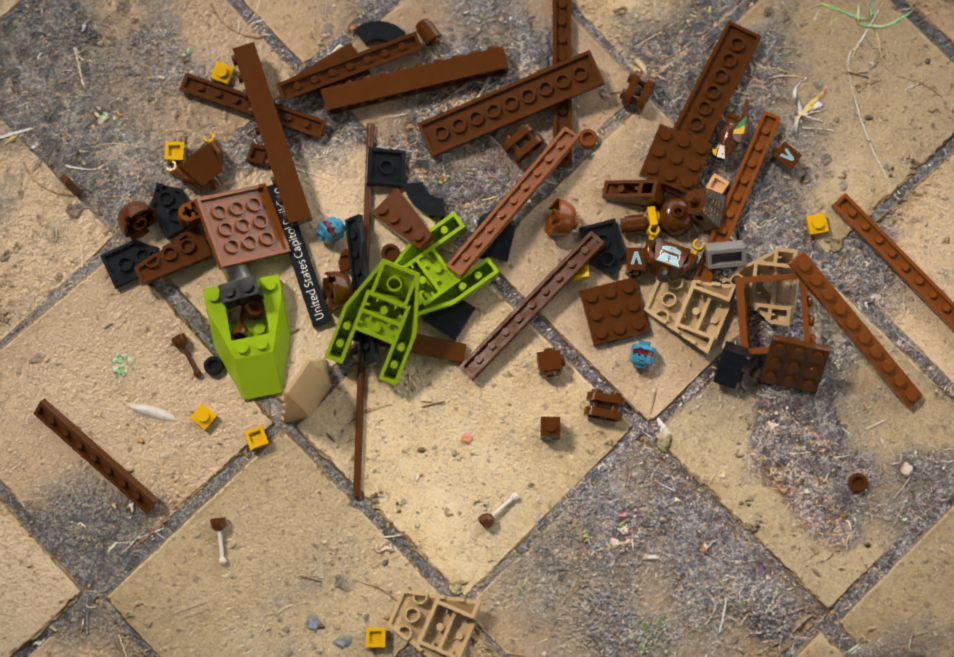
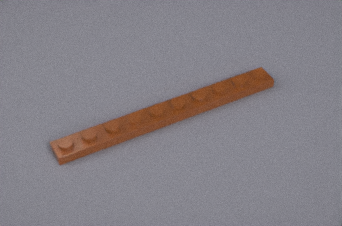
[692,110,781,283]
[446,126,580,279]
[831,193,954,332]
[788,251,923,408]

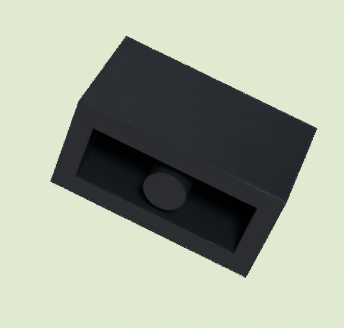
[218,275,265,309]
[713,341,750,389]

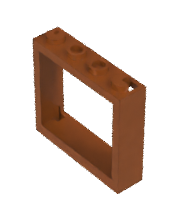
[735,273,816,354]

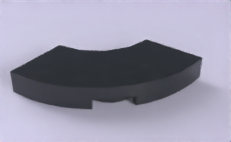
[353,21,406,45]
[404,182,445,218]

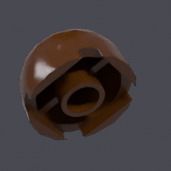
[658,198,694,236]
[117,201,157,239]
[322,271,353,310]

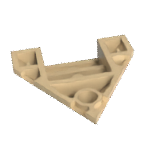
[719,247,799,326]

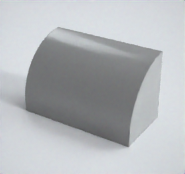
[704,240,746,269]

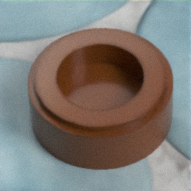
[579,129,597,149]

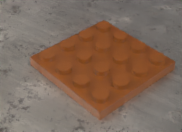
[194,183,291,270]

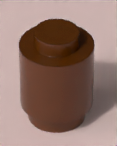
[415,18,442,47]
[620,214,648,235]

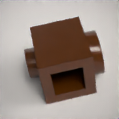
[536,348,565,378]

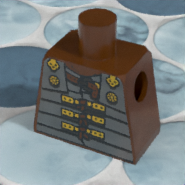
[685,188,726,231]

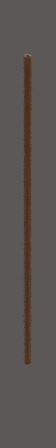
[353,123,374,498]

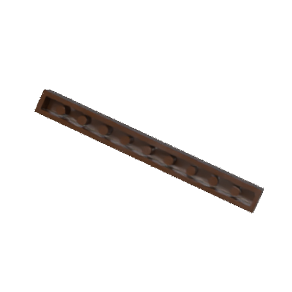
[231,42,313,227]
[321,45,509,116]

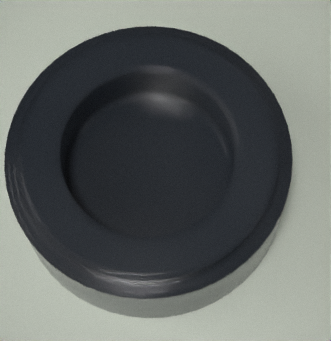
[204,356,224,376]

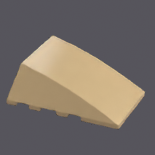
[644,278,736,354]
[280,358,332,423]
[387,589,482,657]

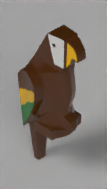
[711,99,749,161]

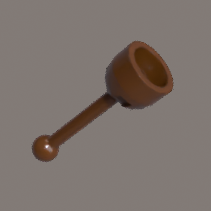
[232,305,248,340]
[171,333,201,377]

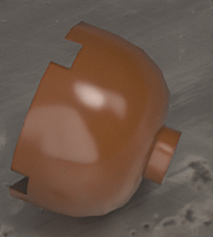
[544,198,579,237]

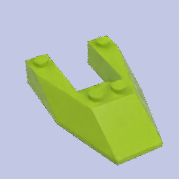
[394,212,499,316]
[324,258,420,386]
[203,274,290,401]

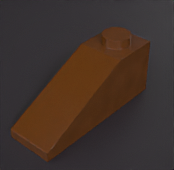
[602,179,665,207]

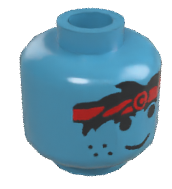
[316,216,346,245]
[629,340,656,369]

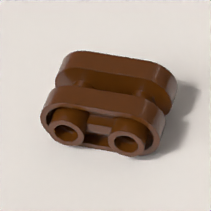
[619,70,657,112]
[502,123,545,164]
[583,389,625,422]

